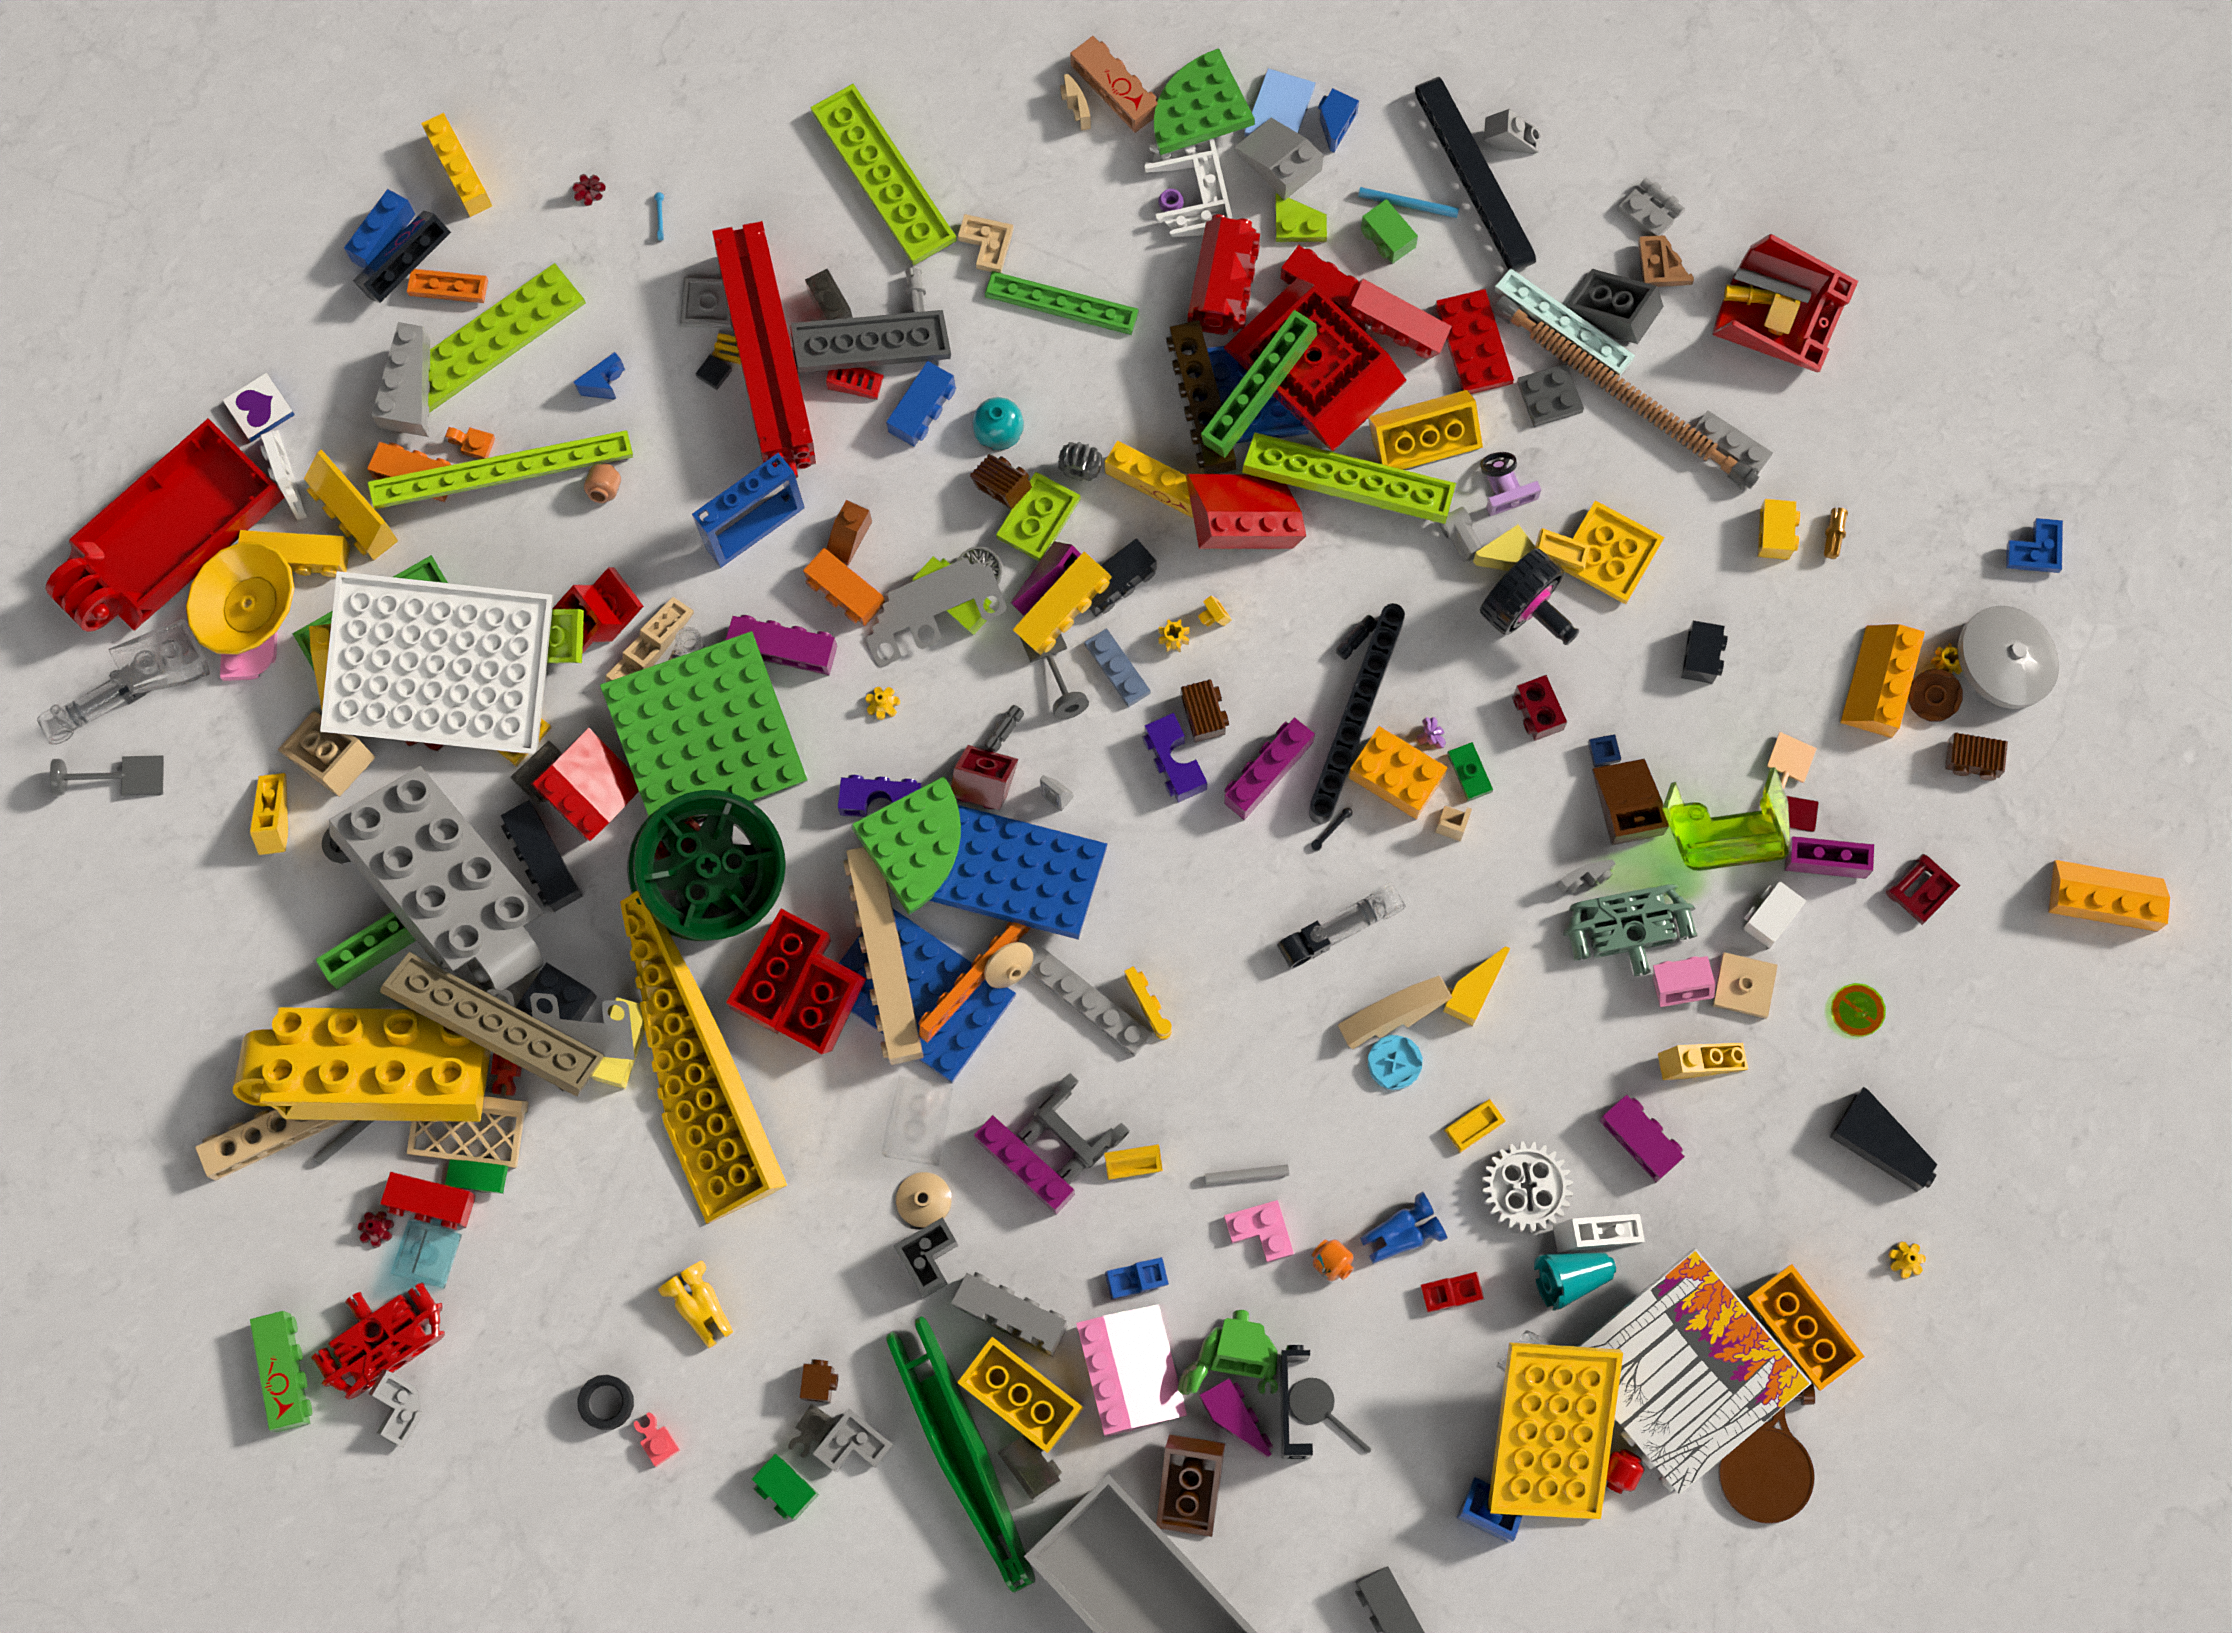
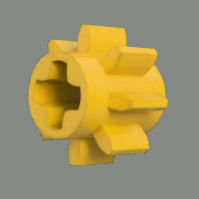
[1158,619,1190,652]
[1931,643,1962,675]

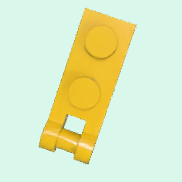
[1124,966,1172,1040]

